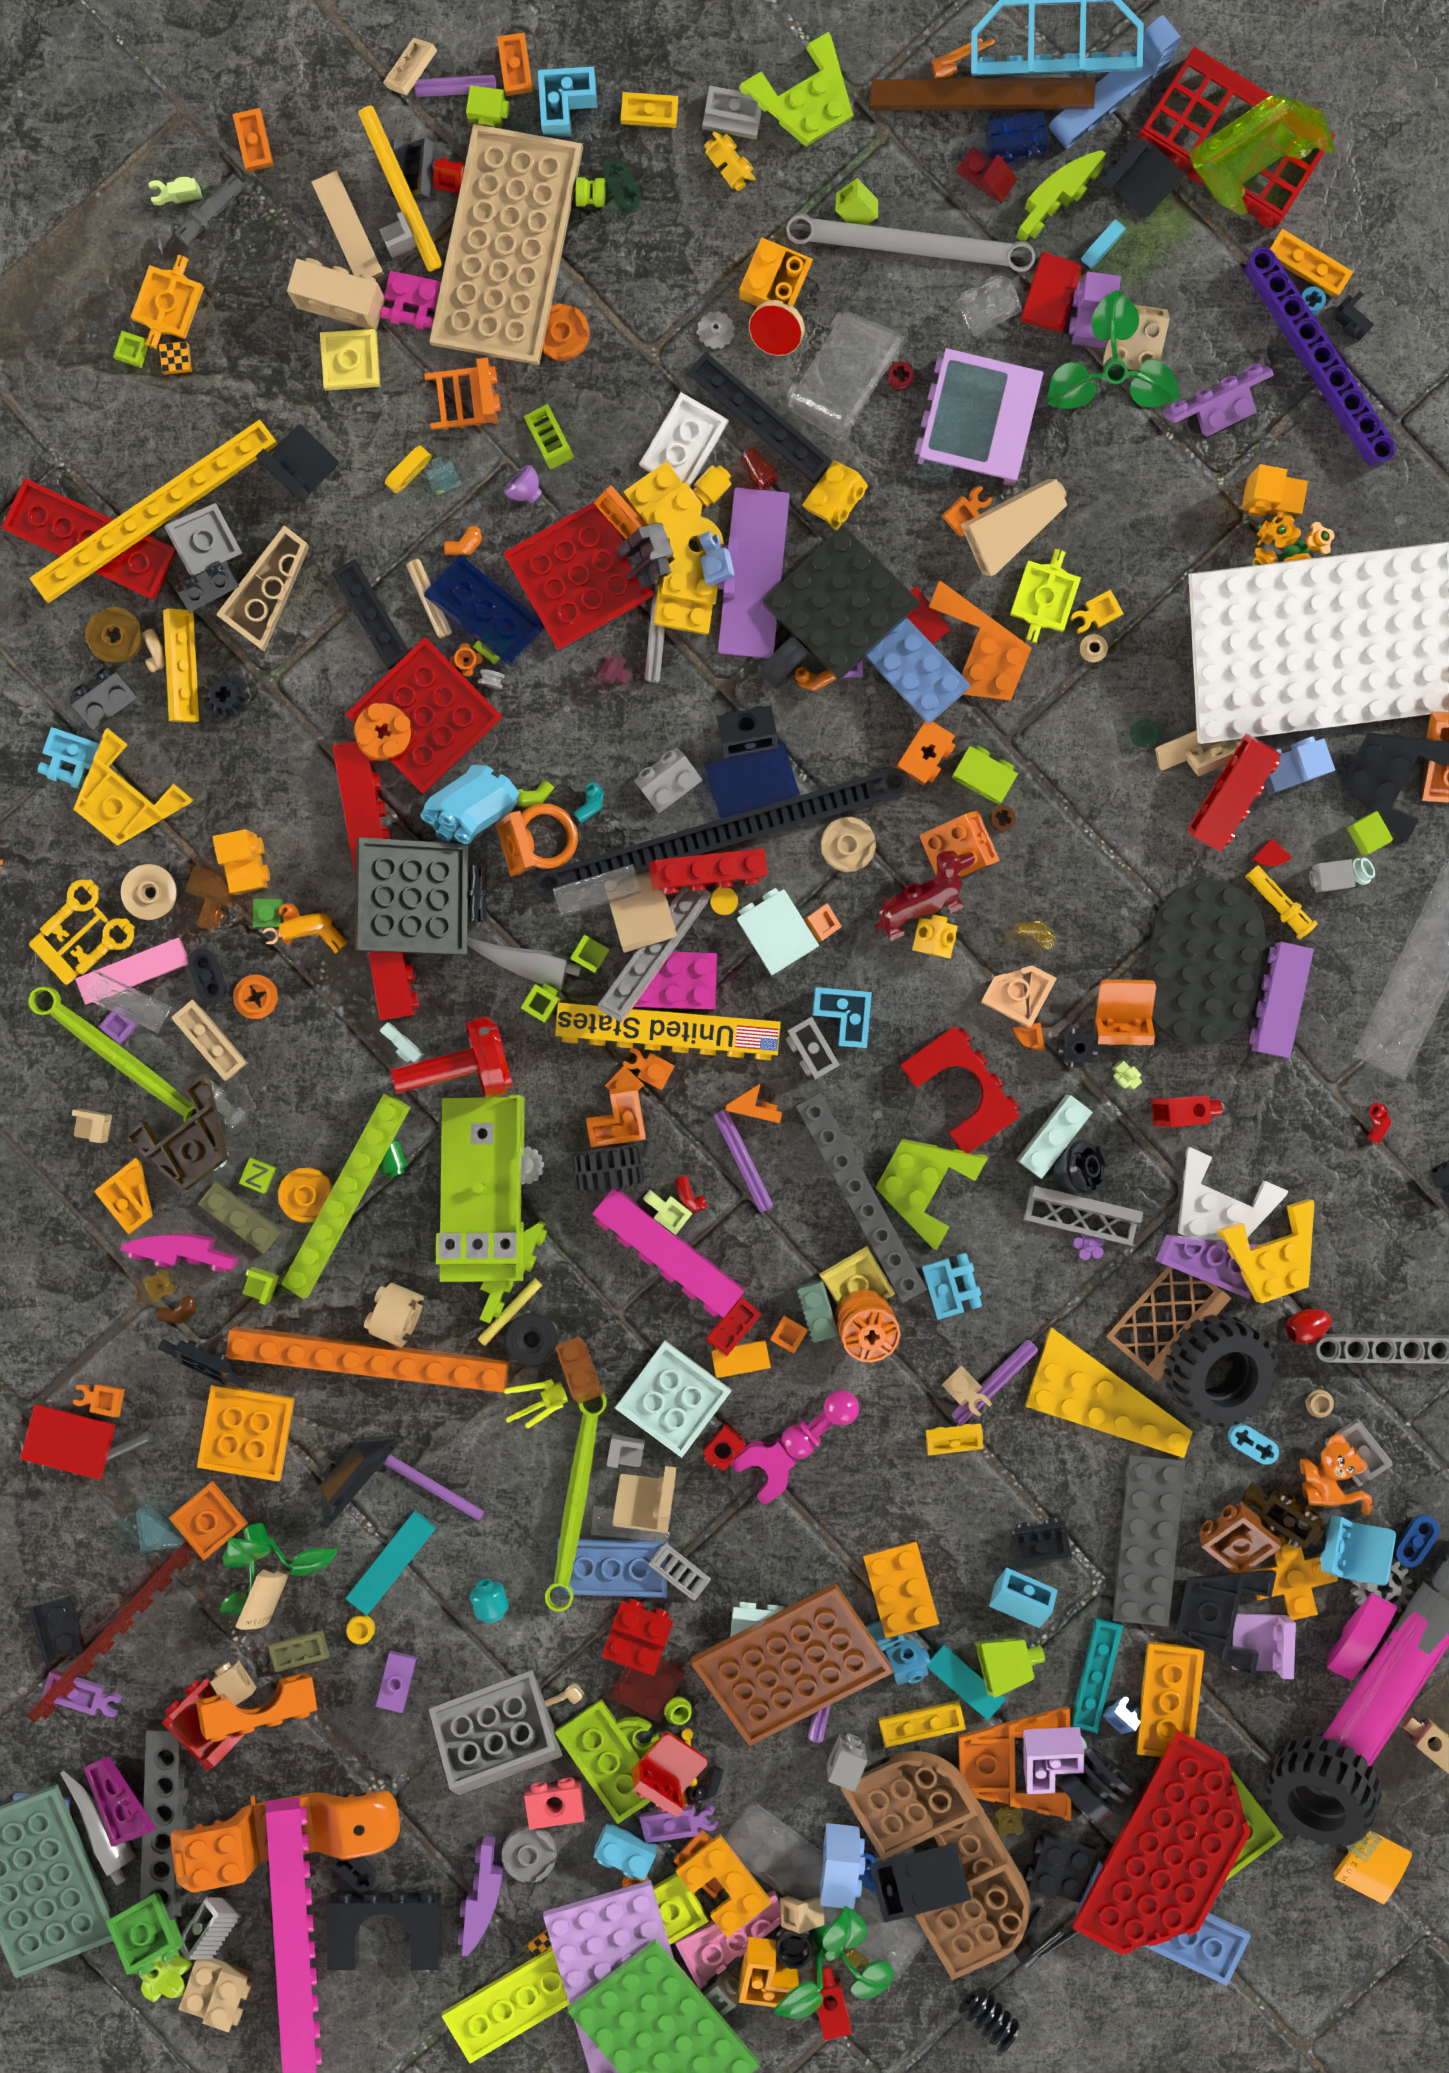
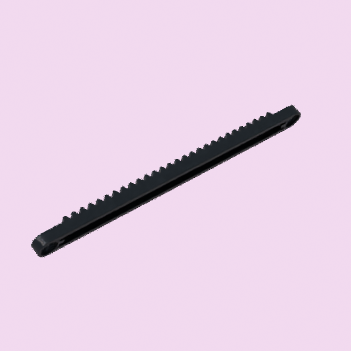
[534,768,909,899]

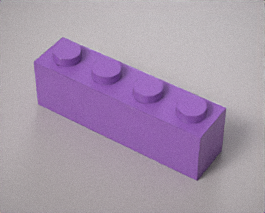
[1249,942,1314,1058]

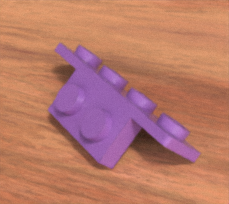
[1163,364,1274,436]

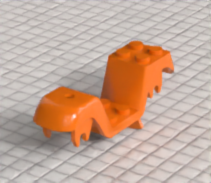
[170,1791,400,1893]

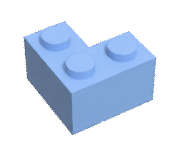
[1265,736,1335,794]
[820,1823,865,1909]

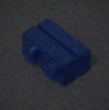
[986,111,1049,164]

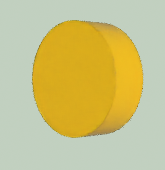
[710,888,738,915]
[346,1614,375,1644]

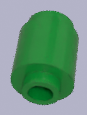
[379,1137,408,1178]

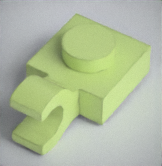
[148,177,202,205]
[1112,1061,1142,1089]
[643,1190,692,1235]

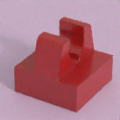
[433,158,463,194]

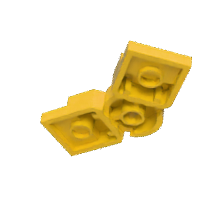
[621,461,724,635]

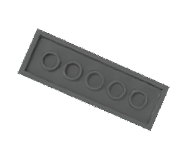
[1112,1454,1186,1627]

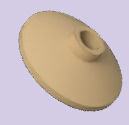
[121,864,177,920]

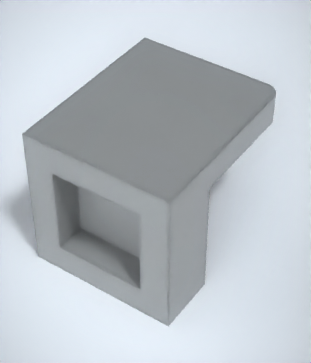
[379,211,417,258]
[607,1434,645,1468]

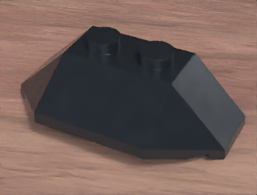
[320,1435,403,1528]

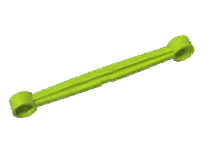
[29,987,195,1123]
[545,1392,607,1612]

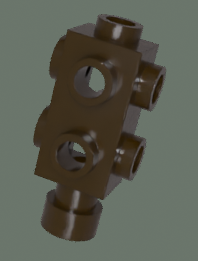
[1241,1481,1324,1548]

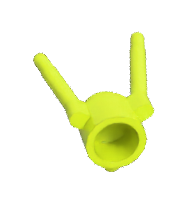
[504,1379,568,1428]

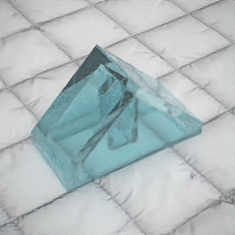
[136,1503,187,1552]

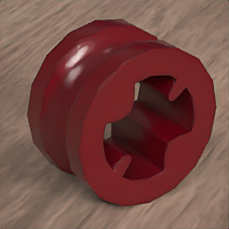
[888,362,914,390]

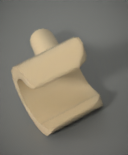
[544,1683,584,1707]

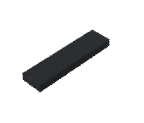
[331,559,409,670]

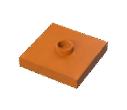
[168,1481,248,1561]

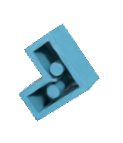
[538,67,597,138]
[812,987,872,1048]

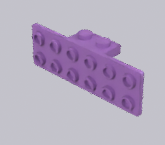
[718,488,790,659]

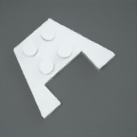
[1178,1147,1288,1241]

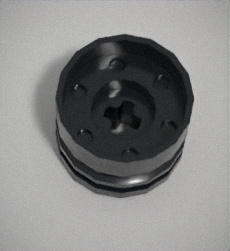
[1059,1747,1135,1825]

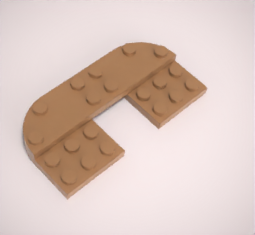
[840,1751,1030,1980]

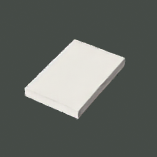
[639,392,729,488]

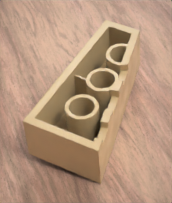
[216,526,309,652]

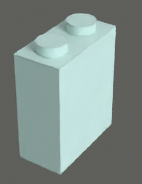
[736,888,819,976]

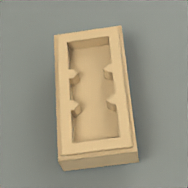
[383,38,437,95]

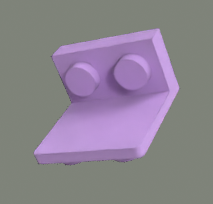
[1231,1613,1296,1679]

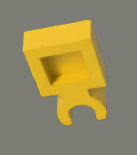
[1070,590,1123,634]

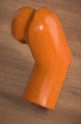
[444,526,482,555]
[794,667,836,691]

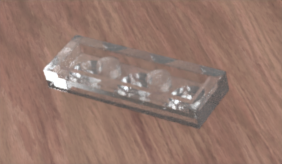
[553,864,642,917]
[81,970,171,1033]

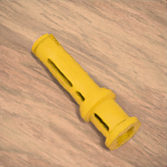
[1245,865,1318,940]

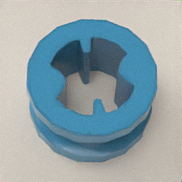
[1301,287,1326,315]

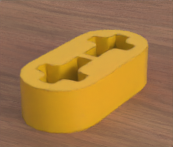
[385,445,432,493]

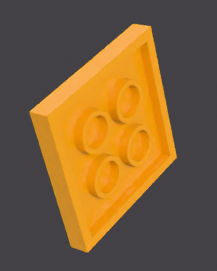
[197,1384,295,1481]

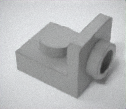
[702,1969,739,2016]

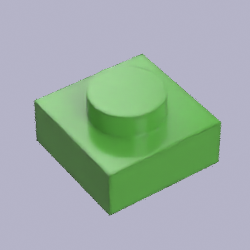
[253,899,283,927]

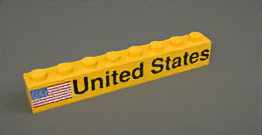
[555,1003,781,1060]

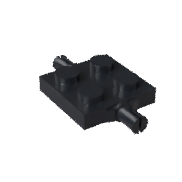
[158,1339,249,1390]

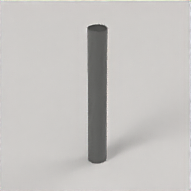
[72,1431,151,1476]

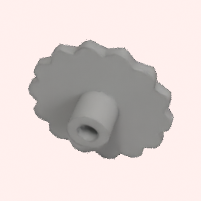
[697,311,735,350]
[521,1146,544,1185]

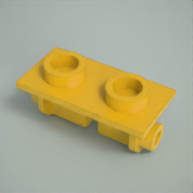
[704,132,756,191]

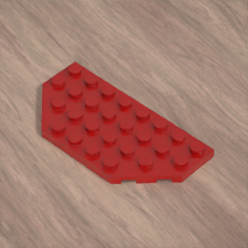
[1072,1728,1251,1955]

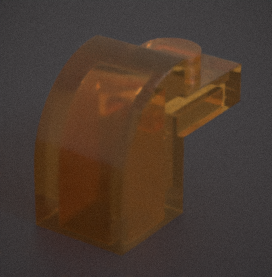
[185,865,234,930]

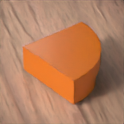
[1012,1023,1045,1050]

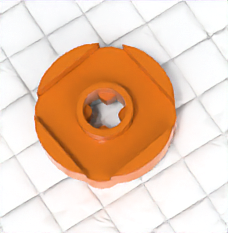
[354,703,411,761]

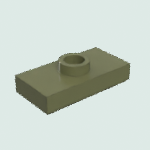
[268,1629,330,1673]

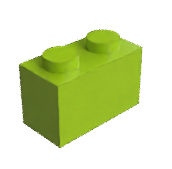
[951,745,1018,805]

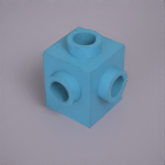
[886,1639,931,1686]

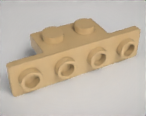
[1155,731,1242,777]

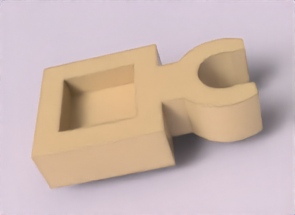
[942,1366,992,1417]

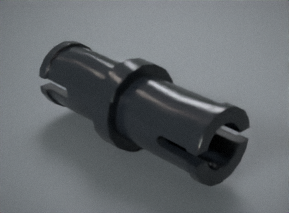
[468,865,489,922]

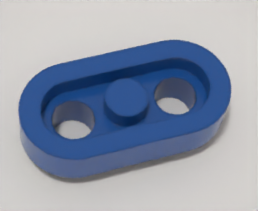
[1393,1514,1440,1567]

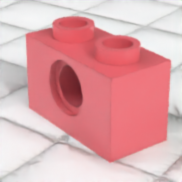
[524,1777,586,1830]

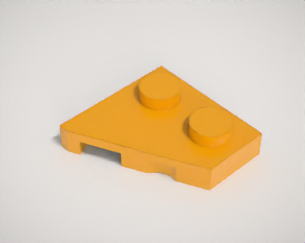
[94,1157,153,1235]

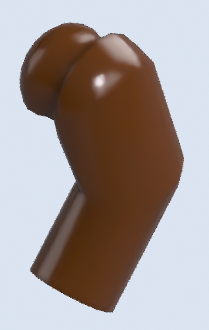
[157,1296,197,1324]

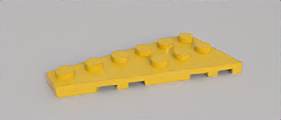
[1025,1327,1193,1458]

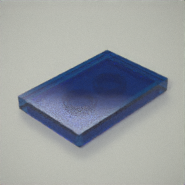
[704,742,800,819]

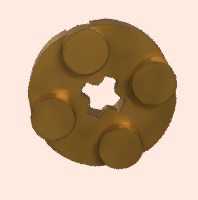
[85,607,143,664]

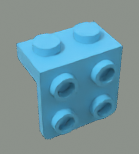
[1320,1515,1396,1586]

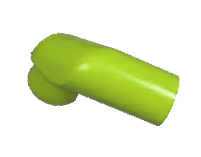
[517,779,555,808]

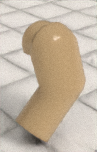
[142,629,166,672]

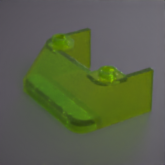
[1190,94,1336,215]

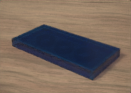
[424,555,545,666]

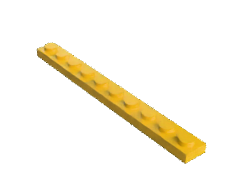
[29,420,277,603]

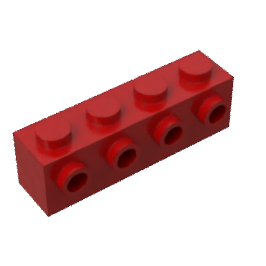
[1187,733,1281,852]
[649,848,768,895]

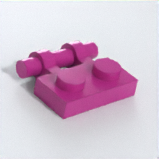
[380,271,441,330]

